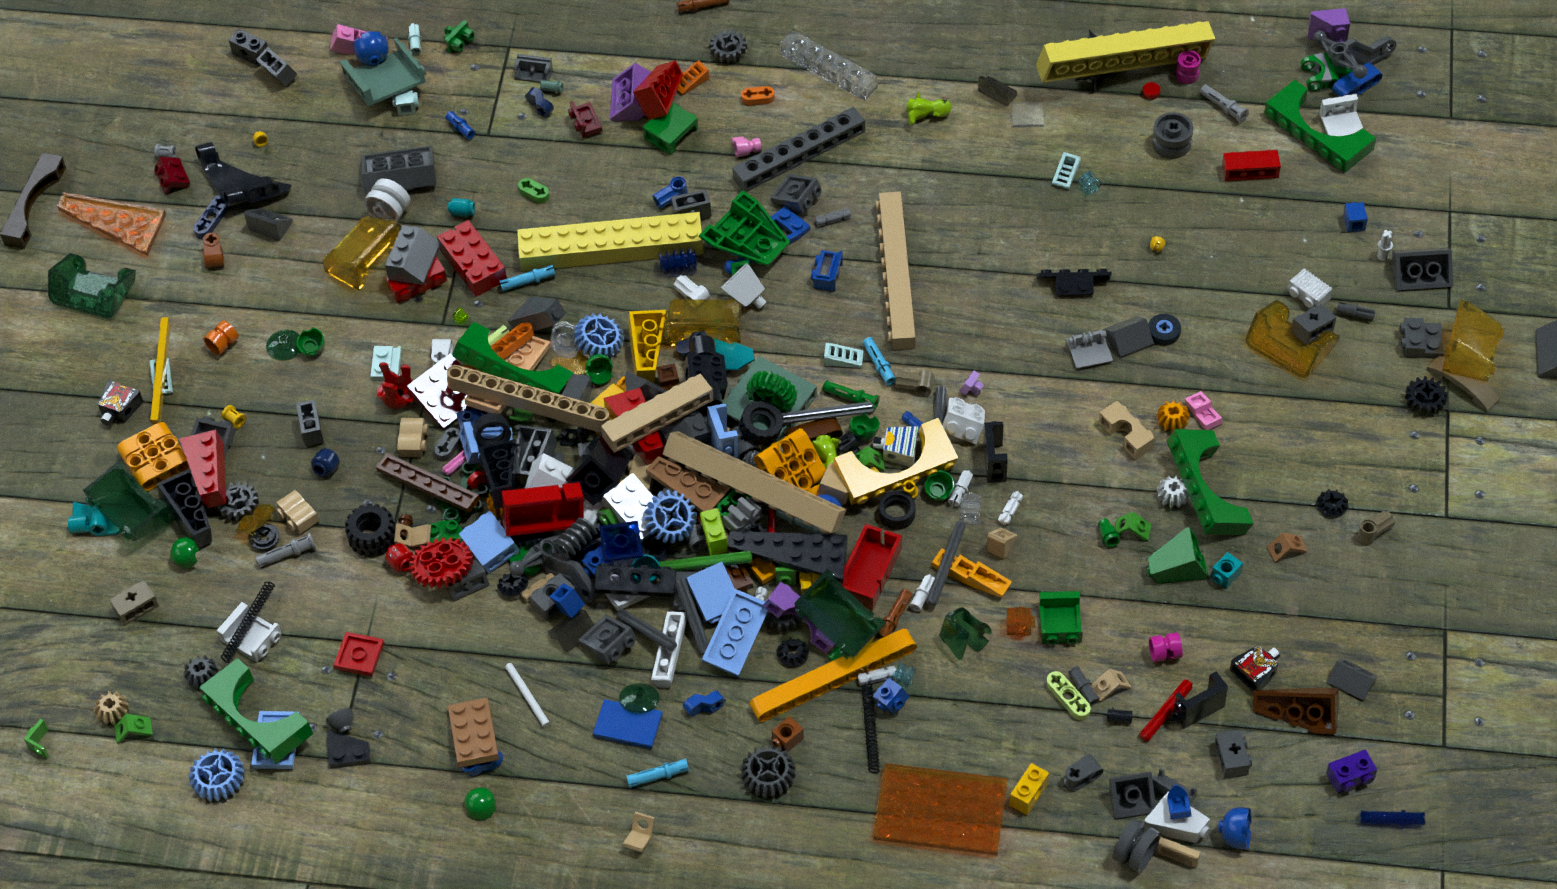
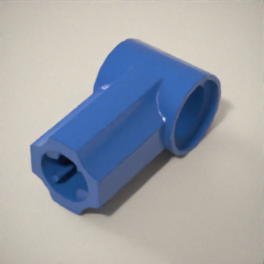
[652,176,688,209]

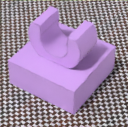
[959,370,984,395]

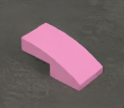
[1185,391,1222,430]

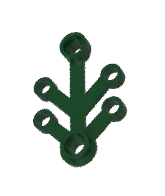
[434,461,489,524]

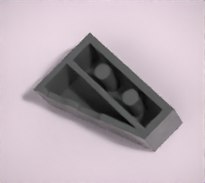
[516,425,558,487]

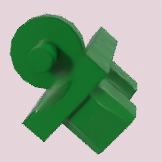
[444,20,475,53]

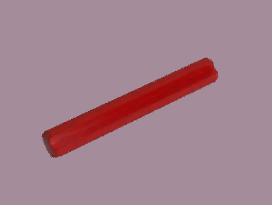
[1139,679,1193,742]

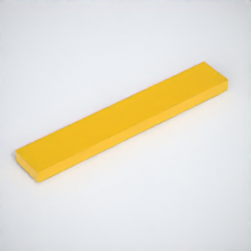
[150,317,171,425]

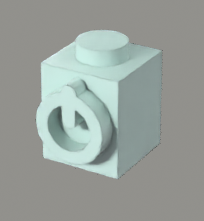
[392,88,419,116]

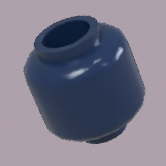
[311,448,340,477]

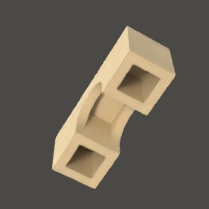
[1099,401,1155,460]

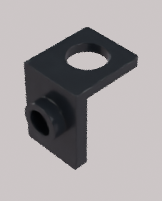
[560,426,588,447]

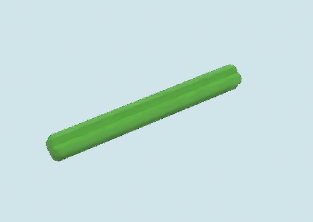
[659,551,752,571]

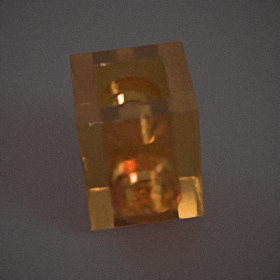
[1006,606,1035,637]

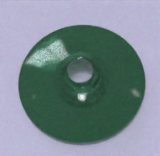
[266,330,300,361]
[619,683,660,713]

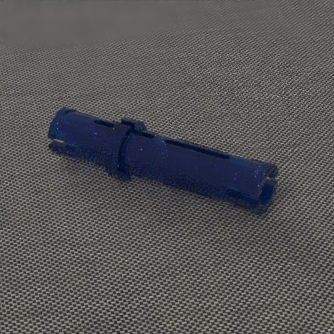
[1360,810,1425,827]

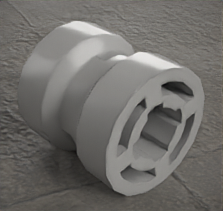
[685,524,708,552]

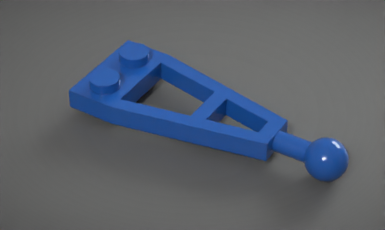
[724,206,810,275]

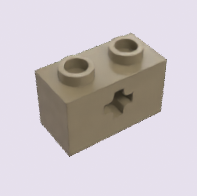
[109,580,159,626]

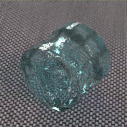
[1078,171,1101,194]
[893,662,916,686]

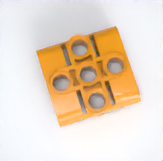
[117,422,190,491]
[754,428,826,491]

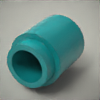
[448,198,475,217]

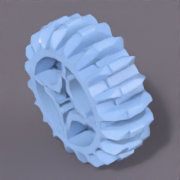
[573,313,624,359]
[644,490,697,543]
[189,748,245,802]

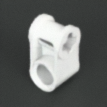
[431,339,453,366]

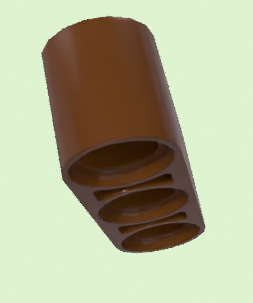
[785,417,843,442]

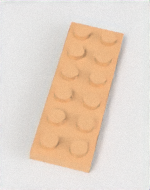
[464,332,551,414]

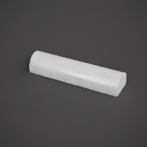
[651,612,687,688]

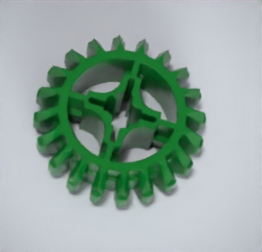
[746,371,798,413]

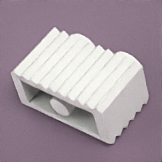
[1288,268,1332,308]

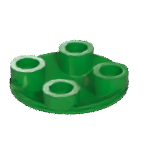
[426,520,463,546]

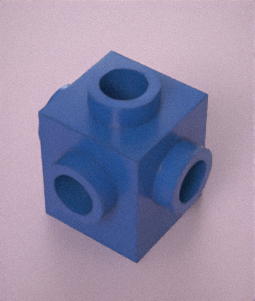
[582,546,614,579]
[873,678,910,715]

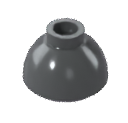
[325,708,353,734]

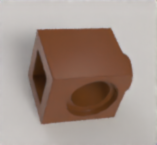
[772,716,804,752]

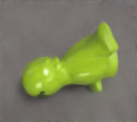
[906,92,951,126]
[811,435,839,469]

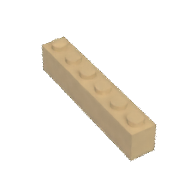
[601,374,713,453]

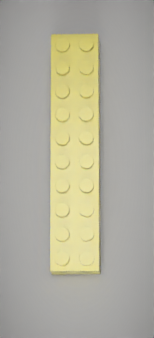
[1036,21,1215,83]
[518,212,704,272]

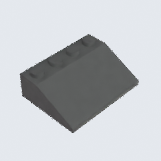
[361,145,437,195]

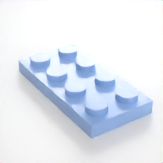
[702,588,768,677]

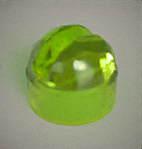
[453,307,469,323]

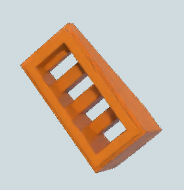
[677,60,710,96]

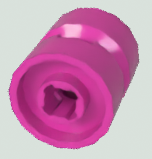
[1176,50,1201,84]
[1149,632,1183,663]

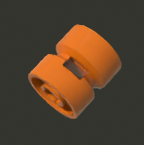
[203,320,239,355]

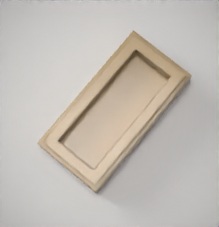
[1157,837,1201,868]

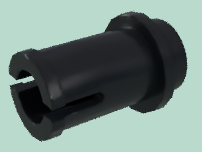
[1107,707,1133,724]

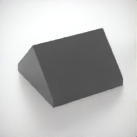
[244,208,293,241]
[1103,316,1154,359]
[625,371,666,402]
[1108,771,1156,818]

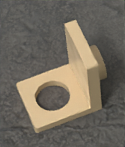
[394,523,431,548]
[1091,669,1131,701]
[623,812,654,852]

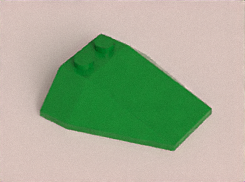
[699,190,790,266]

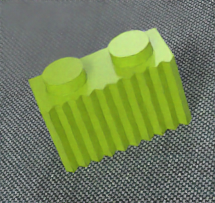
[700,508,728,556]

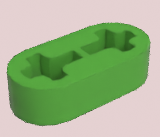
[518,178,549,204]

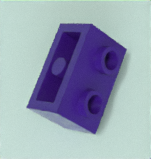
[1326,749,1377,793]

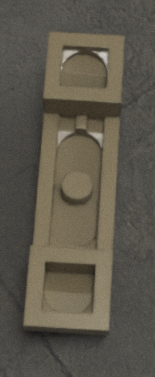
[1427,356,1500,412]

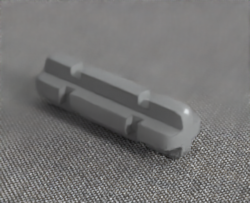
[815,208,851,227]

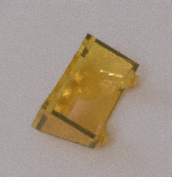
[323,216,401,291]
[664,298,743,346]
[1246,299,1340,378]
[1442,299,1505,382]

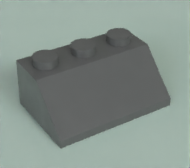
[385,225,441,285]
[1392,247,1453,290]
[1536,320,1557,378]
[659,409,712,445]

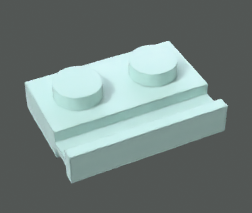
[370,346,402,381]

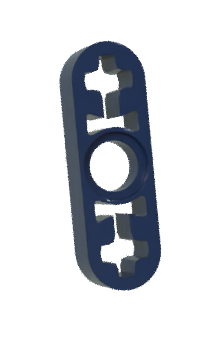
[193,195,230,239]

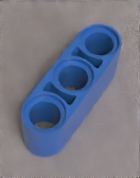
[1332,62,1383,97]

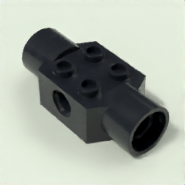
[683,335,728,416]

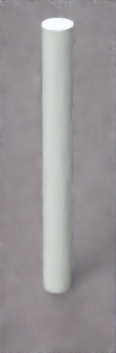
[505,663,550,728]

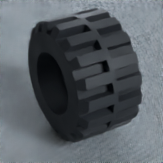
[345,503,395,557]

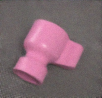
[732,136,762,157]

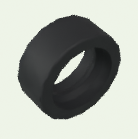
[473,413,511,447]
[879,491,916,529]

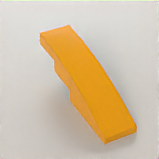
[931,548,1012,598]

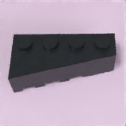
[478,439,517,509]
[157,469,212,548]

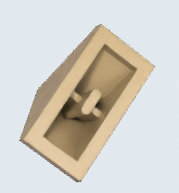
[817,464,849,505]
[987,527,1018,559]

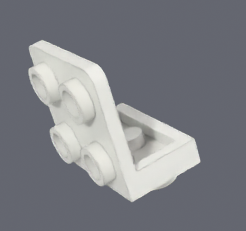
[1319,94,1363,136]
[942,398,985,444]

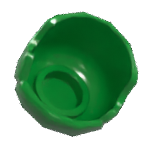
[296,327,325,357]
[585,354,613,385]
[849,413,880,441]
[924,470,955,502]
[170,537,199,569]
[464,787,496,820]

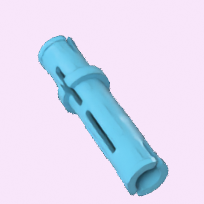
[499,265,556,292]
[862,337,896,386]
[626,758,689,788]

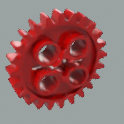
[409,537,473,589]

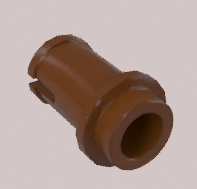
[398,514,413,540]

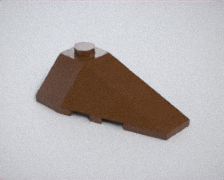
[1253,688,1339,734]

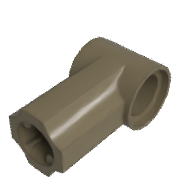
[895,370,935,396]
[1357,511,1395,545]

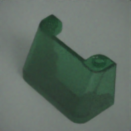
[48,253,136,319]
[83,461,174,542]
[794,569,886,660]

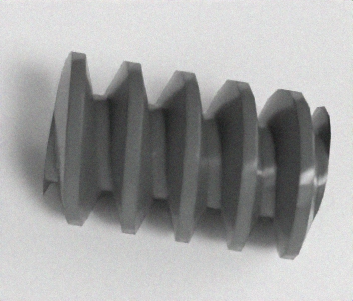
[554,518,598,559]

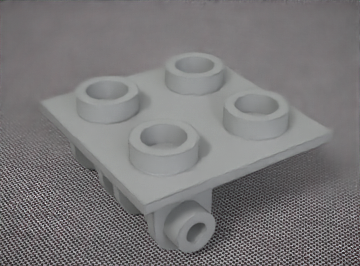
[1066,329,1113,369]

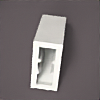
[1144,791,1210,843]

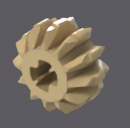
[94,691,129,726]

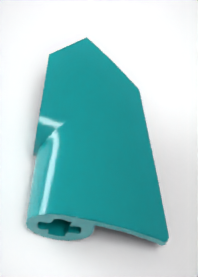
[713,338,755,371]
[68,502,126,536]

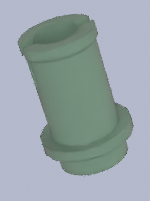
[540,80,563,94]

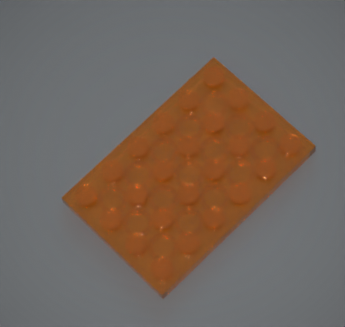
[873,763,1008,856]

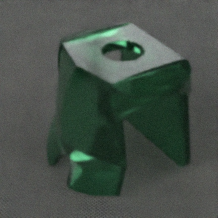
[939,607,992,660]

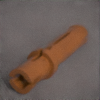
[676,0,729,13]
[876,589,913,640]

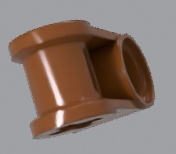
[203,233,224,268]

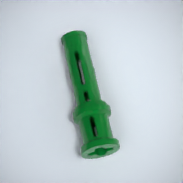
[822,380,880,412]

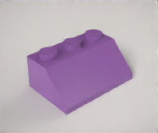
[610,62,651,121]

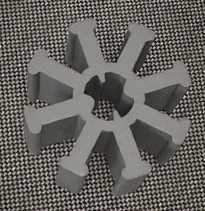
[722,496,763,532]

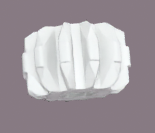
[1157,475,1190,509]

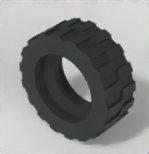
[739,401,784,445]

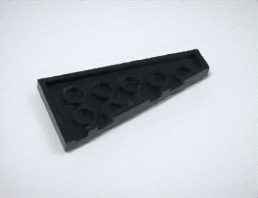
[728,531,848,584]

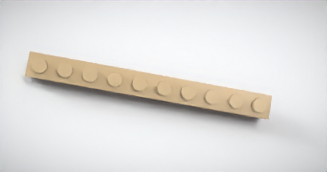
[876,192,915,350]
[663,431,846,534]

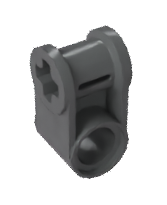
[1064,754,1104,791]

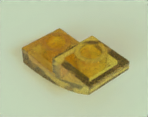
[236,504,276,533]

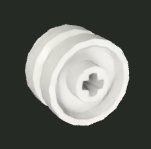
[363,179,411,224]

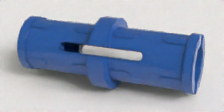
[445,111,476,140]

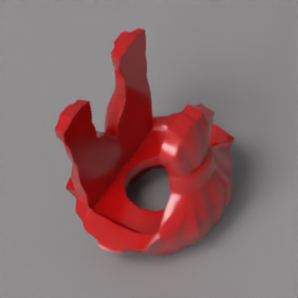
[377,362,415,409]

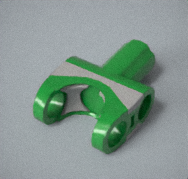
[1300,53,1353,91]

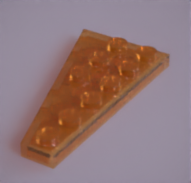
[58,192,166,256]

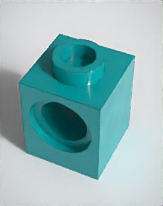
[1211,552,1243,589]

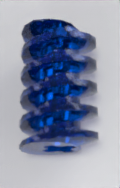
[658,248,697,274]

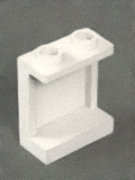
[217,602,282,662]

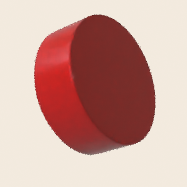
[1142,82,1160,100]
[467,471,486,490]

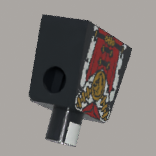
[98,380,144,426]
[1230,646,1280,691]

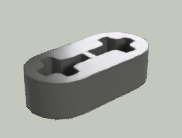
[434,428,461,461]

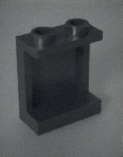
[983,421,1008,483]
[1172,671,1228,729]

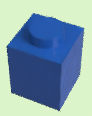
[1343,202,1368,232]
[550,583,585,618]

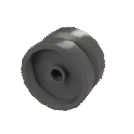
[1152,112,1194,159]
[1112,818,1161,873]

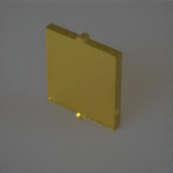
[550,348,588,375]

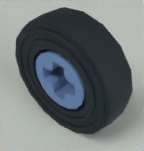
[1148,314,1181,345]

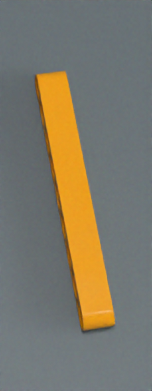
[749,629,917,722]

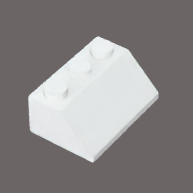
[525,453,585,501]

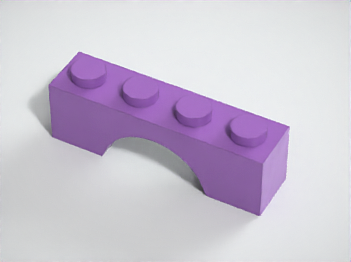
[762,582,845,654]

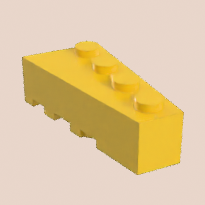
[628,310,666,384]

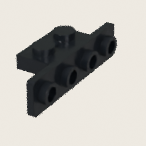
[1037,268,1112,296]

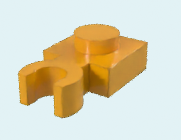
[748,557,776,585]

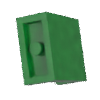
[643,103,698,155]
[1039,591,1083,645]

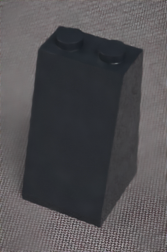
[565,431,632,506]

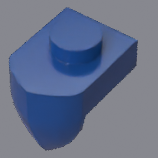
[1167,784,1192,820]

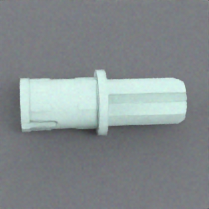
[408,23,422,55]

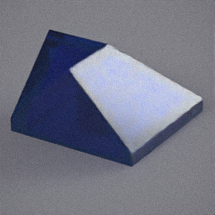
[599,520,643,563]

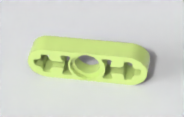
[1047,671,1091,721]

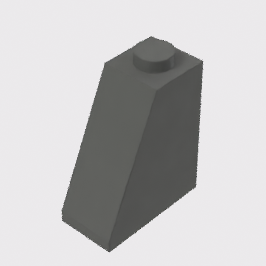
[507,297,566,332]
[562,374,593,403]

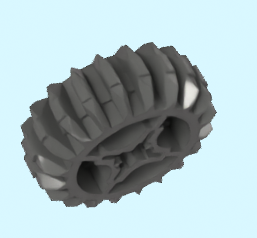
[740,744,796,799]

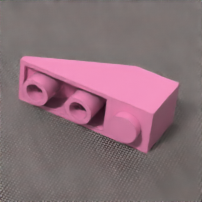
[330,24,387,54]

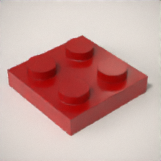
[333,632,385,677]

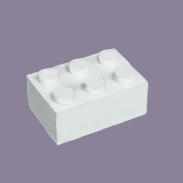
[600,473,671,547]

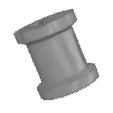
[154,144,176,160]

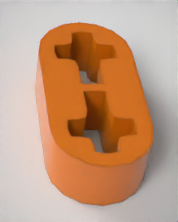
[741,86,775,106]

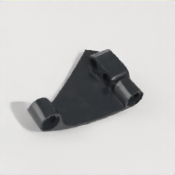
[195,142,291,207]

